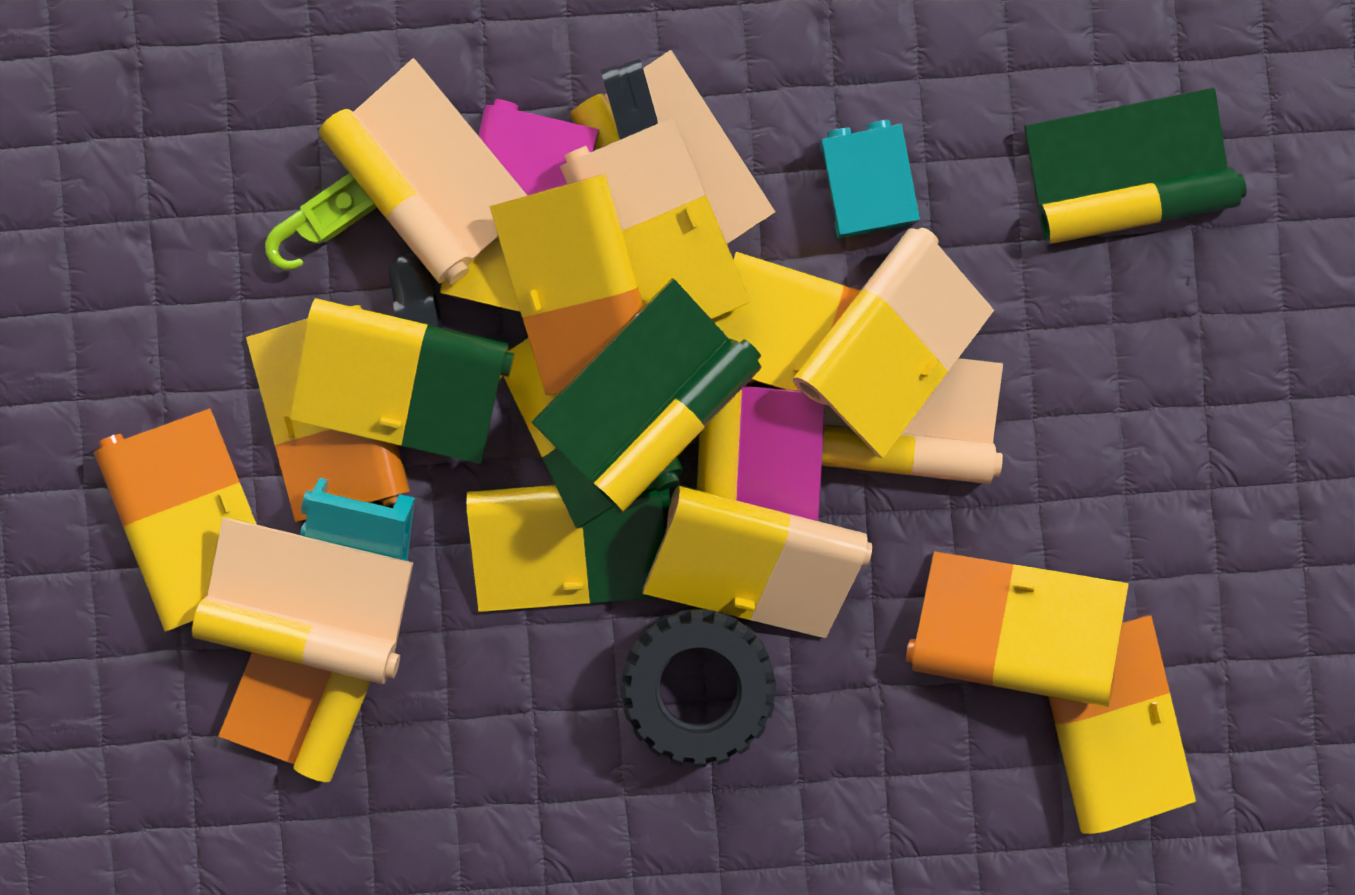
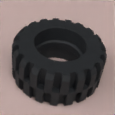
[621,608,776,768]

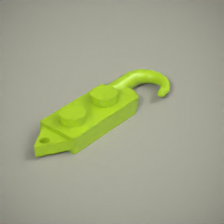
[265,173,377,270]

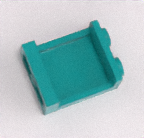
[819,120,920,239]
[300,478,415,561]

